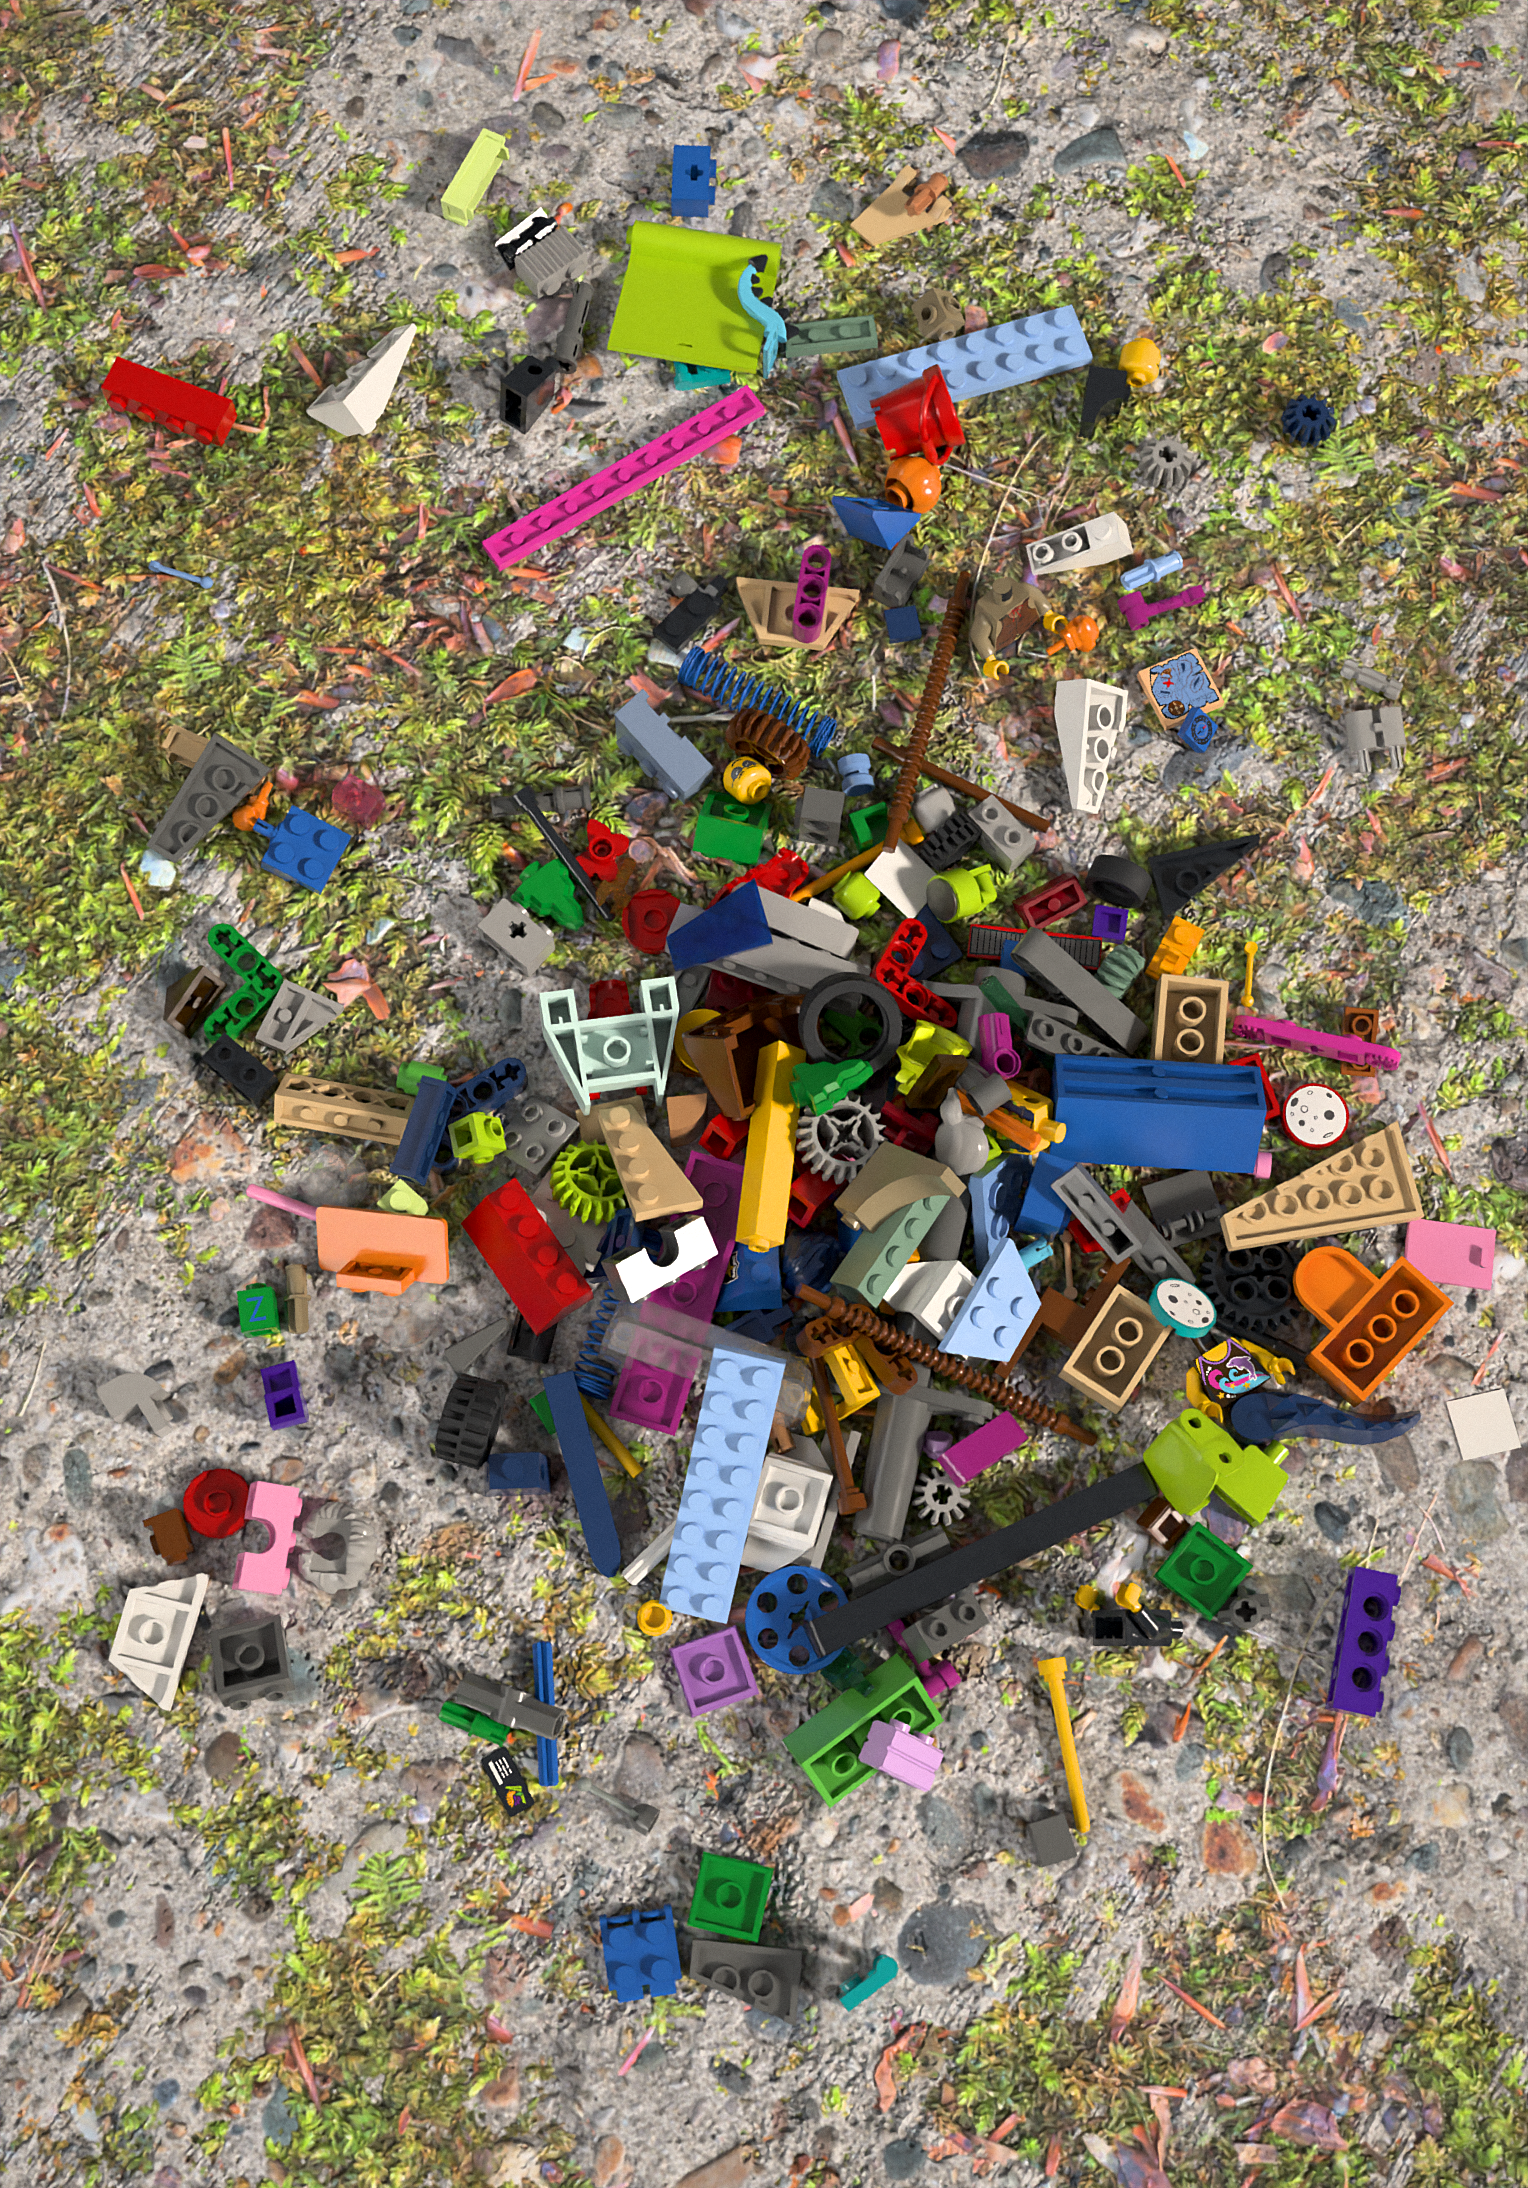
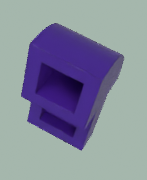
[260,1360,309,1431]

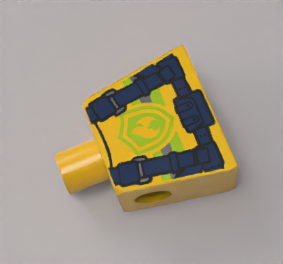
[988,1079,1066,1155]

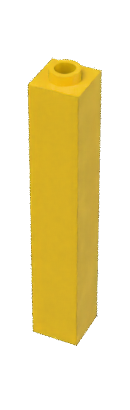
[735,1041,806,1253]

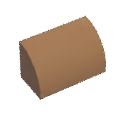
[666,1093,708,1148]

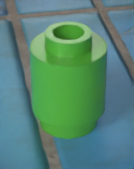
[396,1060,449,1096]

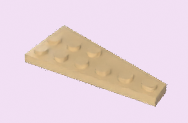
[1220,1121,1424,1251]

